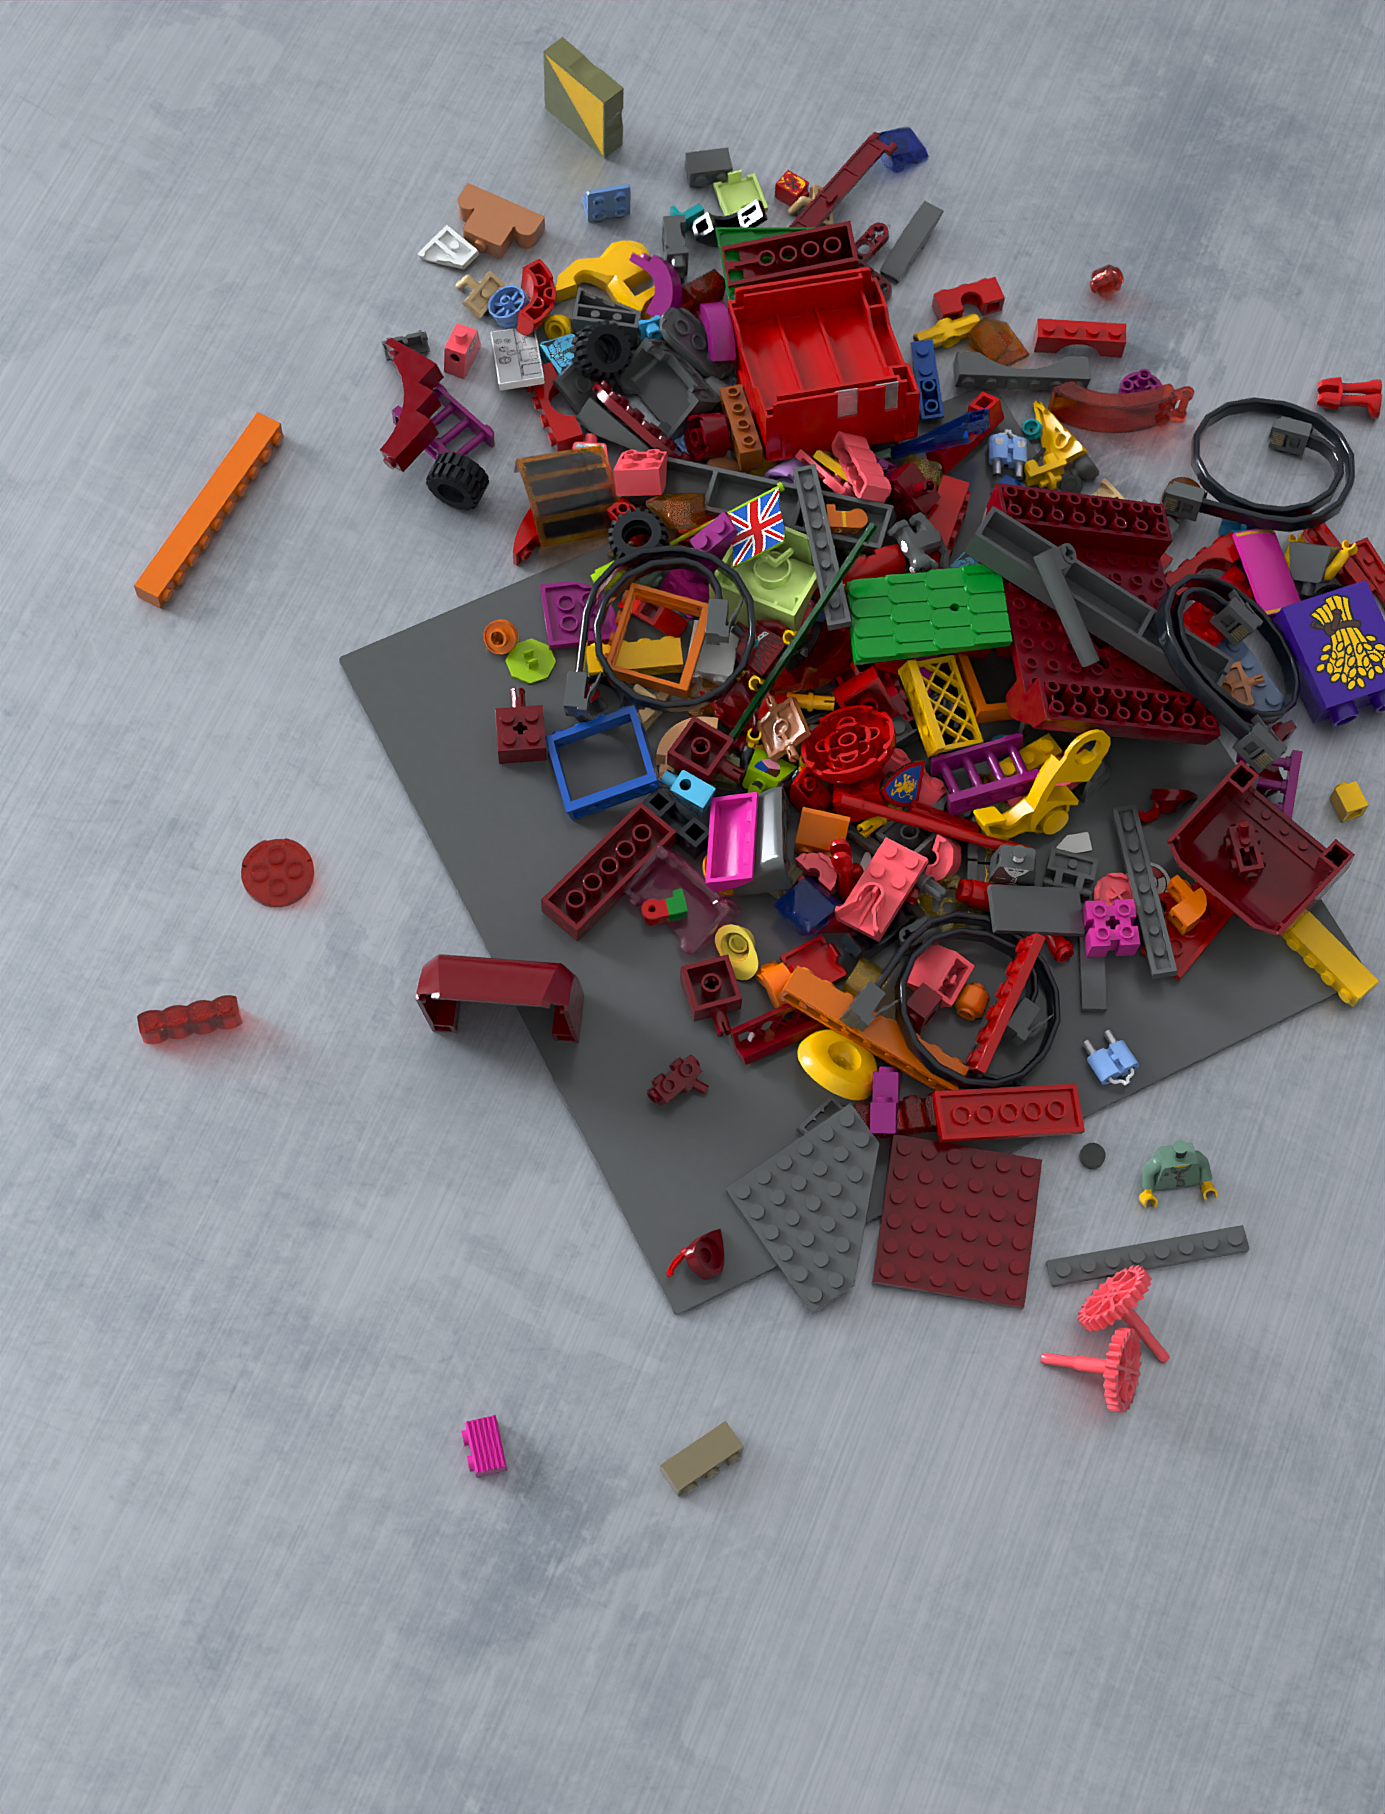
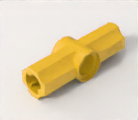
[913,313,982,348]

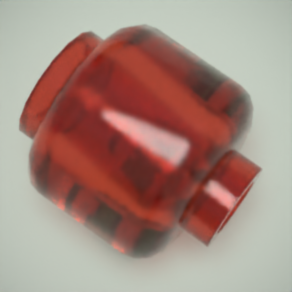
[1089,264,1124,297]

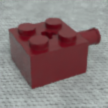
[884,462,941,521]
[495,688,546,764]
[667,716,745,785]
[680,954,742,1037]

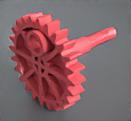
[1077,1265,1170,1363]
[1041,1327,1142,1413]

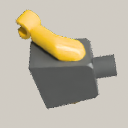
[1284,534,1358,596]

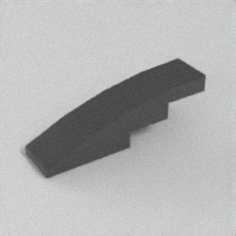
[880,201,944,282]

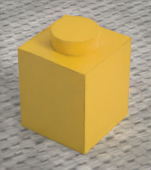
[1329,781,1369,822]

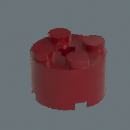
[684,412,733,461]

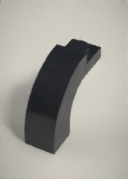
[840,902,918,962]

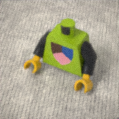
[739,728,807,794]

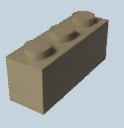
[660,1421,744,1496]

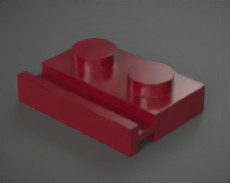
[880,672,914,723]

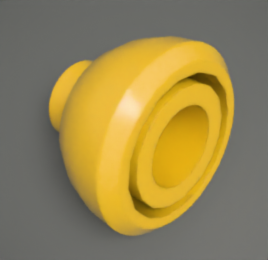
[544,314,573,340]

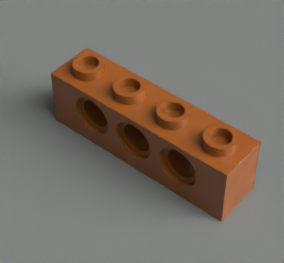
[719,384,763,472]

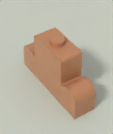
[457,183,545,259]

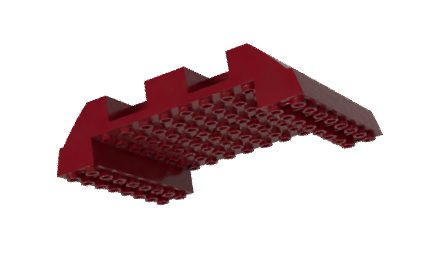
[978,483,1221,745]

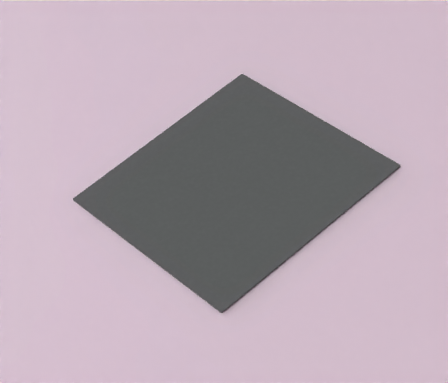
[339,388,1362,1315]

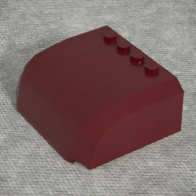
[1167,760,1355,936]
[415,954,584,1043]

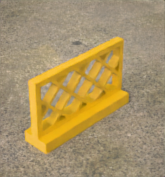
[898,655,983,758]

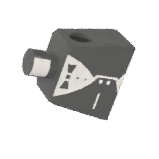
[988,845,1037,886]

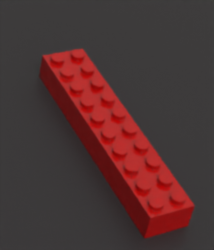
[874,475,972,690]

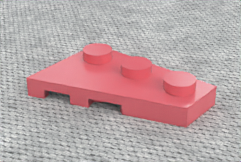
[795,449,858,498]

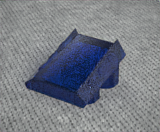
[871,126,929,172]
[773,876,843,936]

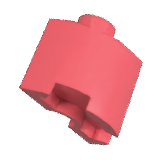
[925,834,962,882]
[795,852,837,896]

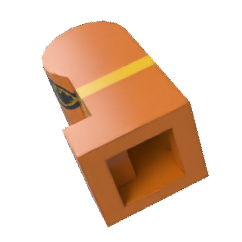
[825,504,868,534]

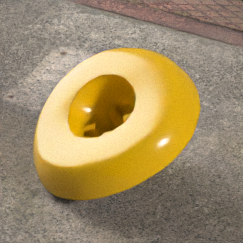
[798,1029,878,1101]

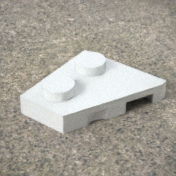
[418,225,479,270]

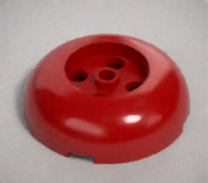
[801,705,896,784]

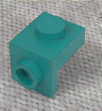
[670,203,704,233]

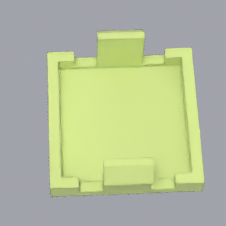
[713,170,768,216]

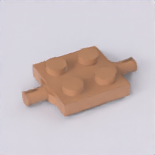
[1221,661,1265,707]
[757,695,811,762]

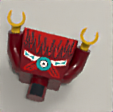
[730,619,797,692]

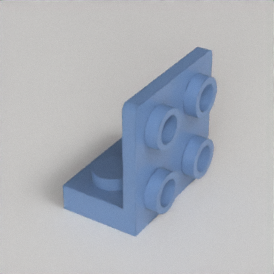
[582,184,631,221]

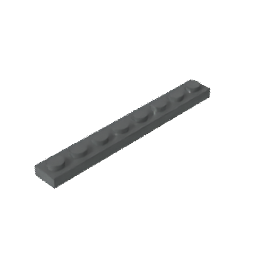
[793,464,852,631]
[1112,804,1177,979]
[1046,1225,1250,1287]

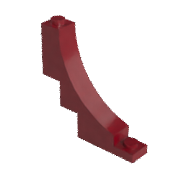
[380,337,444,472]

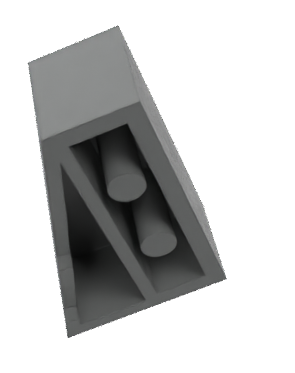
[571,287,641,347]

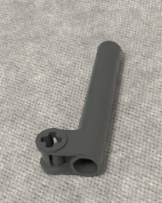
[1033,543,1100,667]

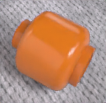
[954,982,990,1021]

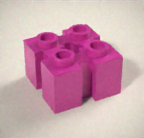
[1082,899,1140,958]

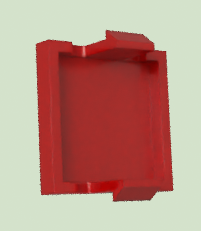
[780,935,847,984]

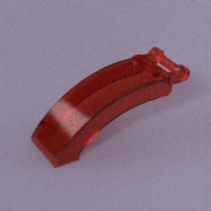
[1048,381,1194,433]
[769,618,853,696]

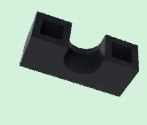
[642,787,709,859]

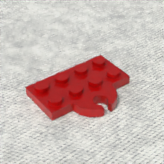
[1140,882,1234,981]

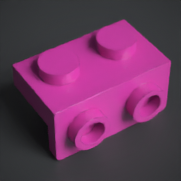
[660,569,709,619]

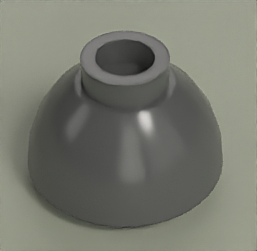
[1069,453,1100,479]

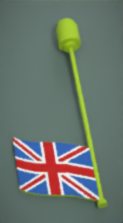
[590,482,785,591]

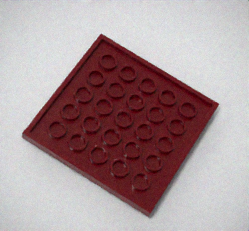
[872,1134,1042,1309]

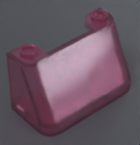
[623,845,741,954]

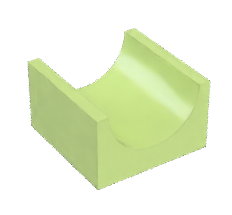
[709,526,835,646]

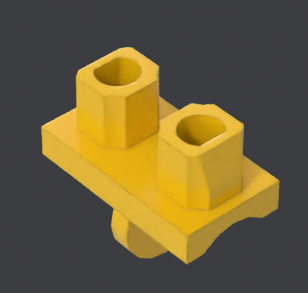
[1023,452,1067,490]

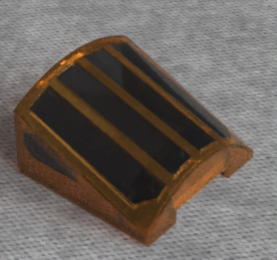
[513,445,620,556]

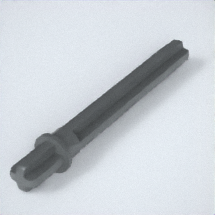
[847,823,948,901]

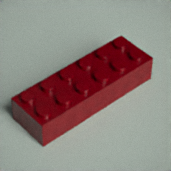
[541,802,676,942]

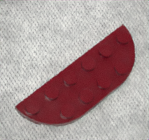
[592,379,694,462]

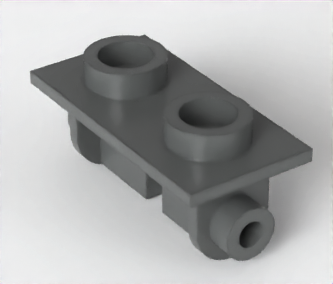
[381,330,430,361]

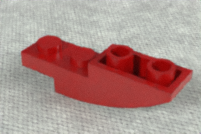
[513,485,572,566]

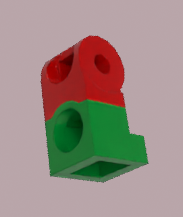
[641,888,688,925]

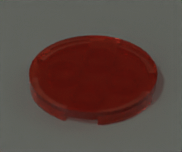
[241,838,314,907]

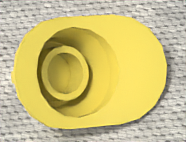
[715,924,759,980]

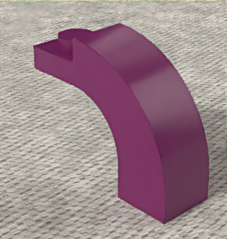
[629,252,683,317]
[695,302,736,361]

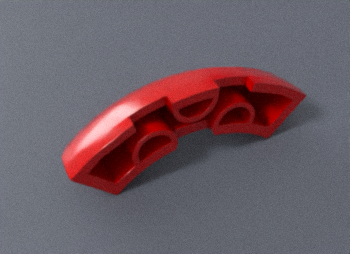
[517,258,556,335]
[813,544,906,601]

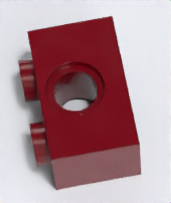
[907,982,943,1036]

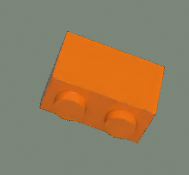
[794,807,850,859]

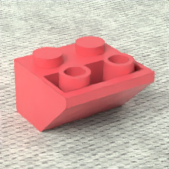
[613,449,667,496]
[906,940,975,1008]

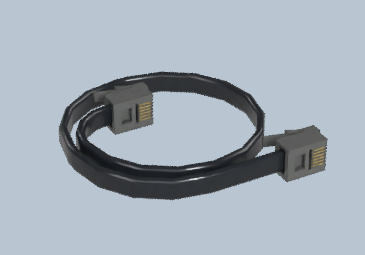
[1162,397,1355,532]
[563,545,756,717]
[1155,574,1301,773]
[839,911,1061,1089]

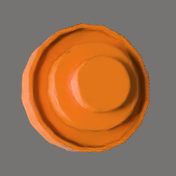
[484,619,518,654]

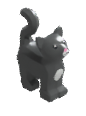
[887,512,959,573]

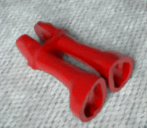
[829,839,864,901]

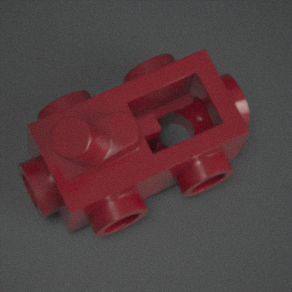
[1223,820,1266,881]
[647,1054,709,1106]

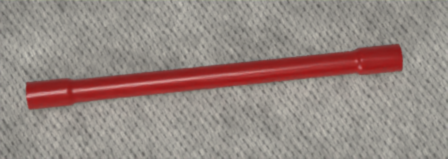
[839,792,1029,851]

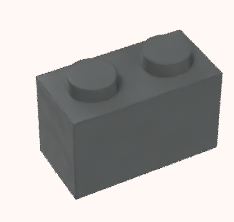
[685,147,733,187]

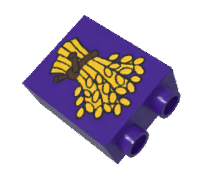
[1272,580,1385,727]

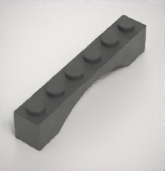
[953,352,1091,393]

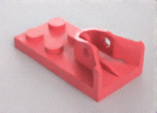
[835,837,928,942]

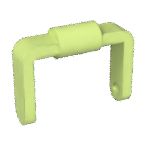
[758,548,794,567]

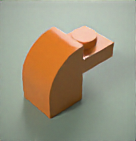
[1166,874,1207,936]
[755,960,791,1009]

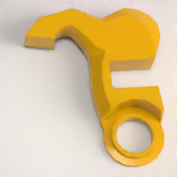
[555,241,655,320]
[973,729,1111,840]

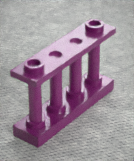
[392,383,495,460]
[930,733,1040,816]
[1236,750,1303,819]

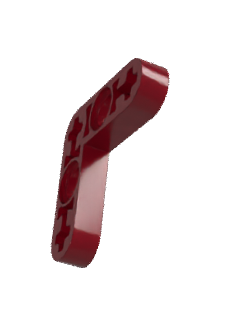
[855,222,892,301]

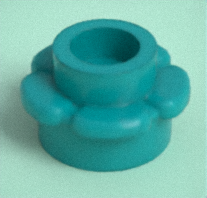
[1021,419,1043,440]

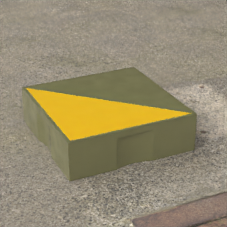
[543,37,624,159]

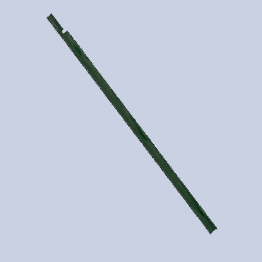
[729,522,879,742]

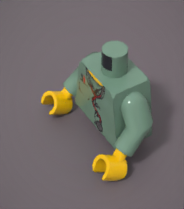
[1139,1140,1218,1208]

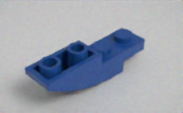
[910,339,944,421]

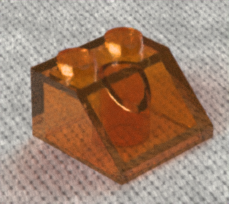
[966,316,1030,367]
[646,493,706,533]

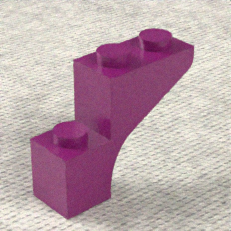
[690,511,738,583]
[870,1067,902,1134]

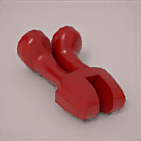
[1317,377,1382,419]

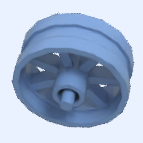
[488,285,530,328]

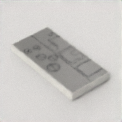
[490,328,545,391]

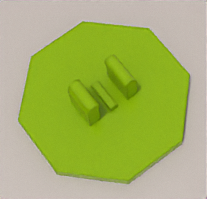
[506,638,556,685]

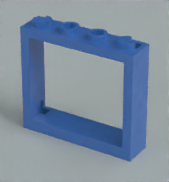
[545,705,663,821]

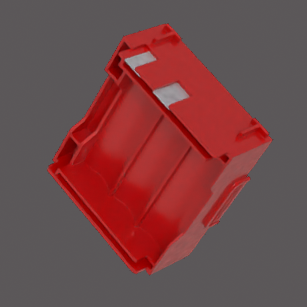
[728,267,920,462]

